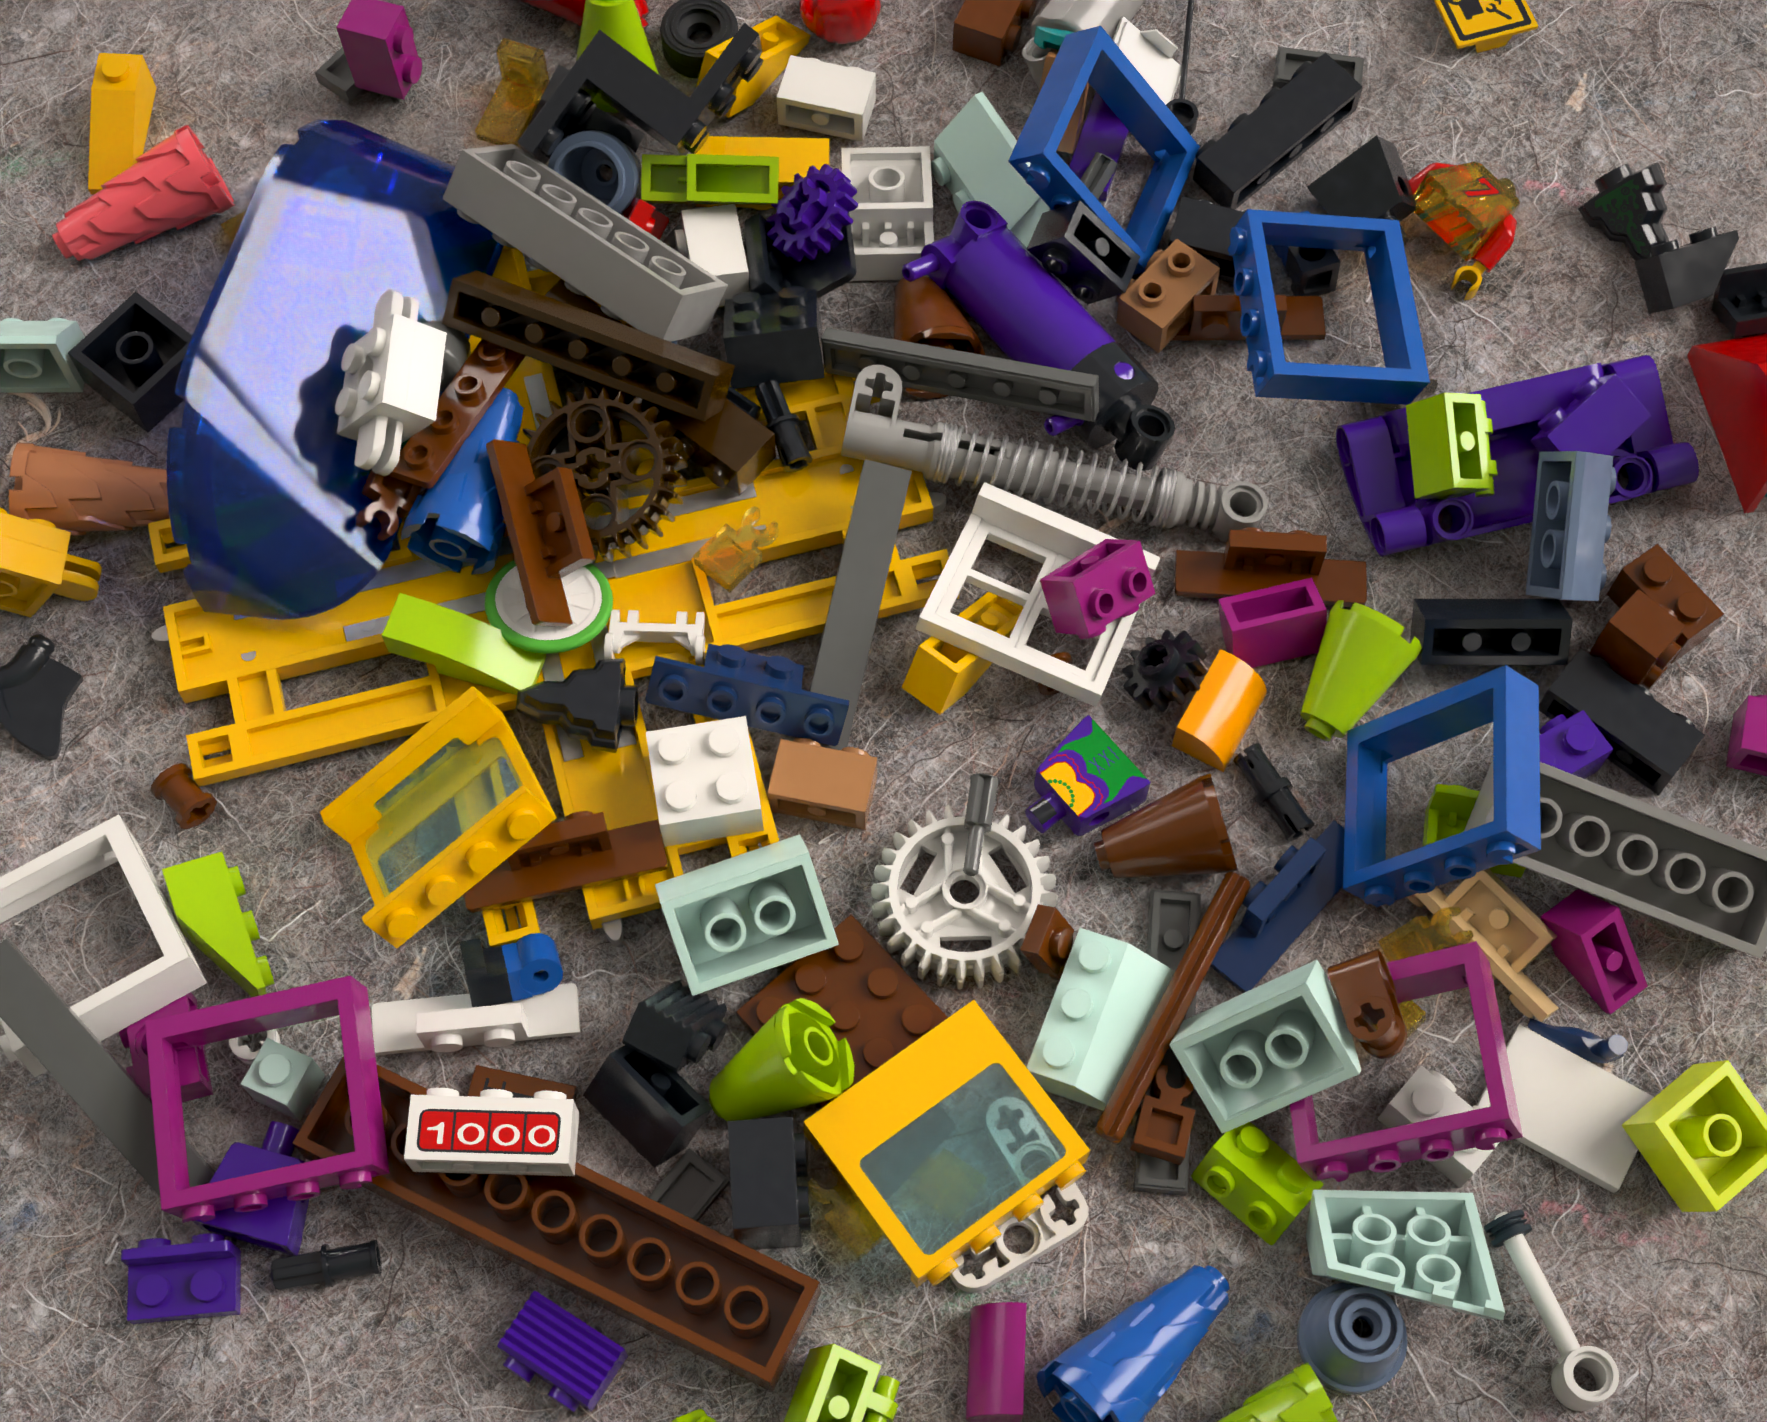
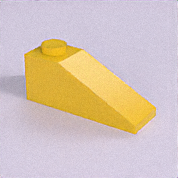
[696,15,811,118]
[88,53,156,194]
[901,592,1023,715]

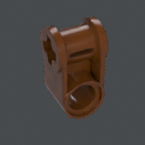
[1327,948,1408,1059]

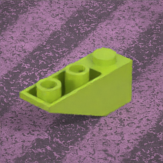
[162,851,275,997]

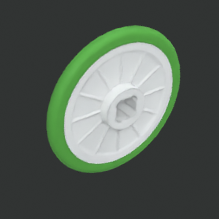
[485,560,613,654]

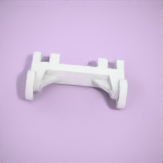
[604,609,705,665]

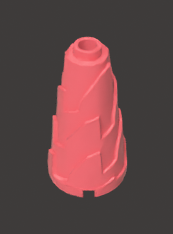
[52,125,235,261]

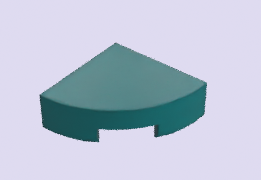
[1034,26,1074,49]

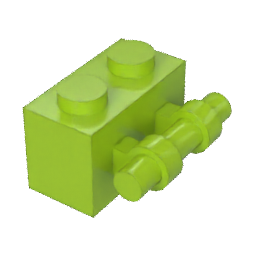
[1406,392,1498,499]
[784,1343,900,1422]

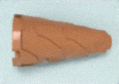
[9,442,206,536]

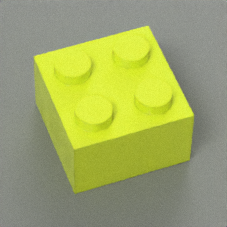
[1622,1060,1767,1212]

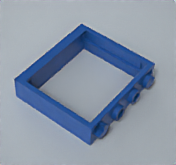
[1008,25,1200,275]
[1227,209,1430,405]
[1343,665,1541,907]

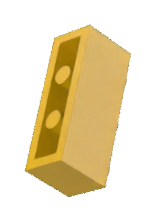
[696,136,830,210]

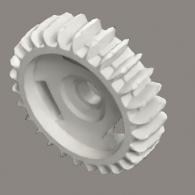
[871,805,1058,990]

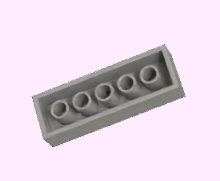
[443,144,728,342]
[1464,759,1767,959]

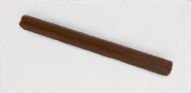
[1095,872,1250,1144]

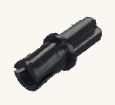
[755,379,812,473]
[271,1240,382,1291]

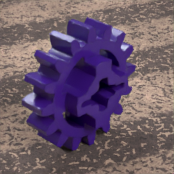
[767,164,858,262]

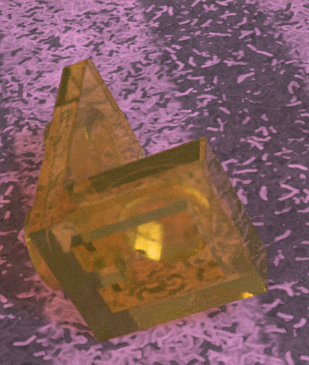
[475,38,550,146]

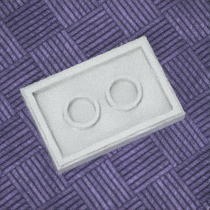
[1477,1024,1654,1193]

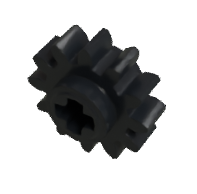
[1122,629,1209,712]

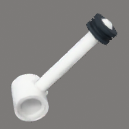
[1484,1209,1619,1412]

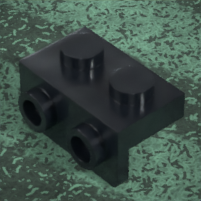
[1712,263,1767,338]

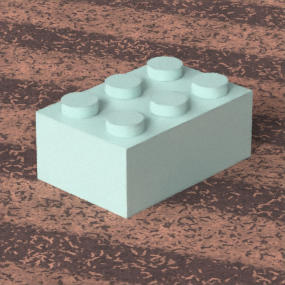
[655,834,839,996]

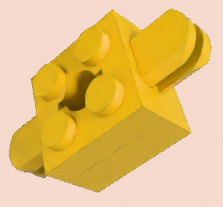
[0,507,102,618]

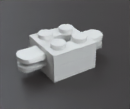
[335,289,447,476]

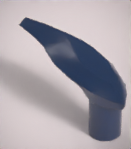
[1527,1018,1628,1063]

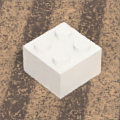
[646,716,764,847]

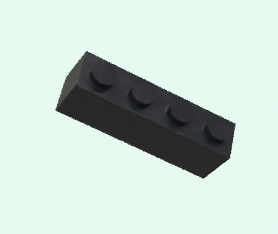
[1193,52,1363,210]

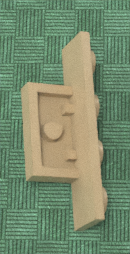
[1407,868,1559,1022]

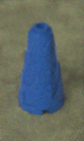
[401,387,524,575]
[1036,1265,1230,1422]

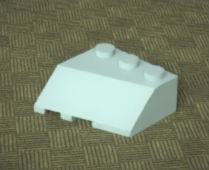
[1306,1190,1505,1320]

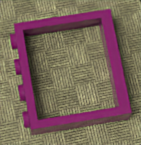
[1290,941,1523,1182]
[145,975,390,1223]

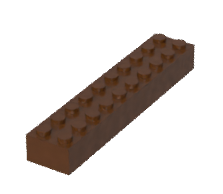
[292,1056,821,1392]

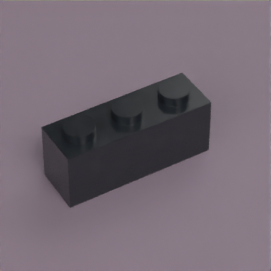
[1410,599,1573,665]
[1539,649,1705,795]

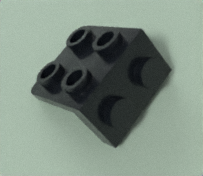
[744,213,857,298]

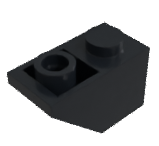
[1635,226,1739,314]

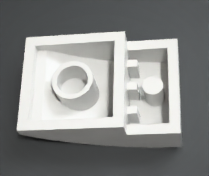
[841,146,934,281]

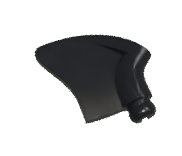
[0,634,83,760]

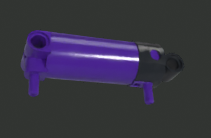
[902,200,1175,471]

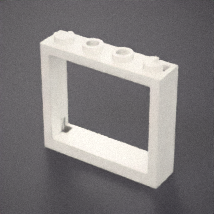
[0,815,207,1077]

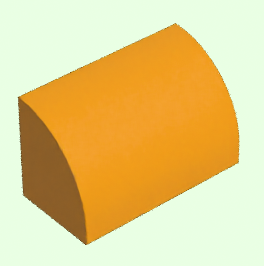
[1171,649,1267,772]

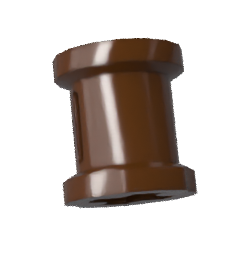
[150,763,217,830]

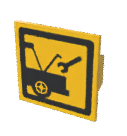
[1434,0,1538,53]

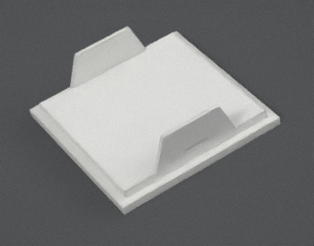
[1113,17,1182,105]

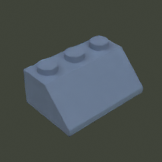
[1525,451,1616,601]

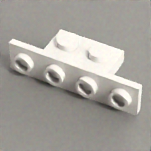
[372,983,581,1056]

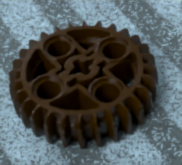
[523,385,688,564]

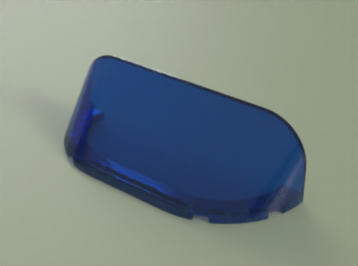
[166,119,504,620]

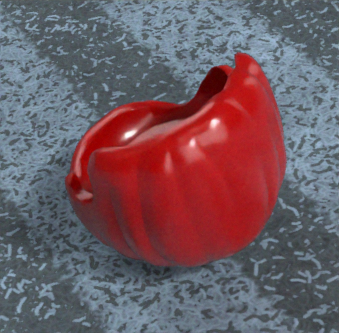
[800,0,881,45]

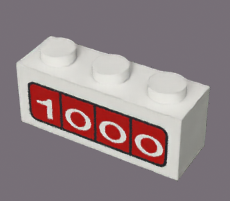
[404,1088,579,1176]

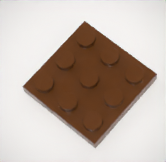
[736,914,948,1109]

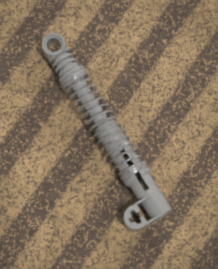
[841,365,1268,542]

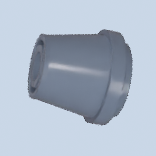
[548,130,641,214]
[1297,1283,1408,1395]

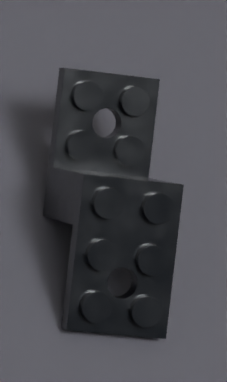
[517,23,764,164]

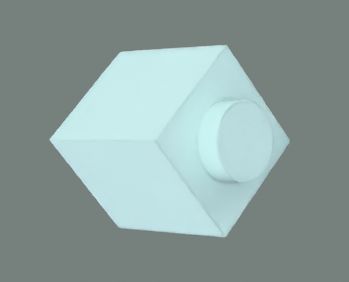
[241,1038,325,1121]

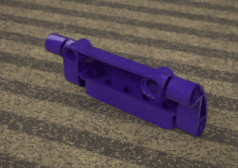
[1336,355,1699,557]

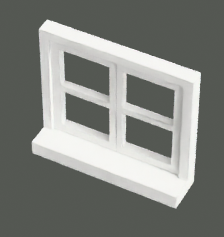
[915,482,1160,707]

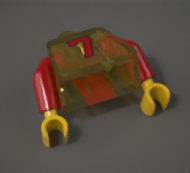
[1400,162,1520,300]

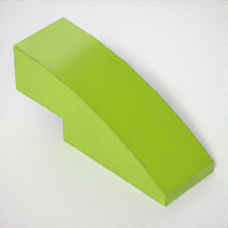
[641,154,779,205]
[382,593,547,695]

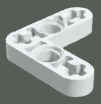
[950,1097,1088,1293]

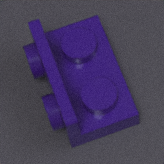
[121,1233,241,1324]

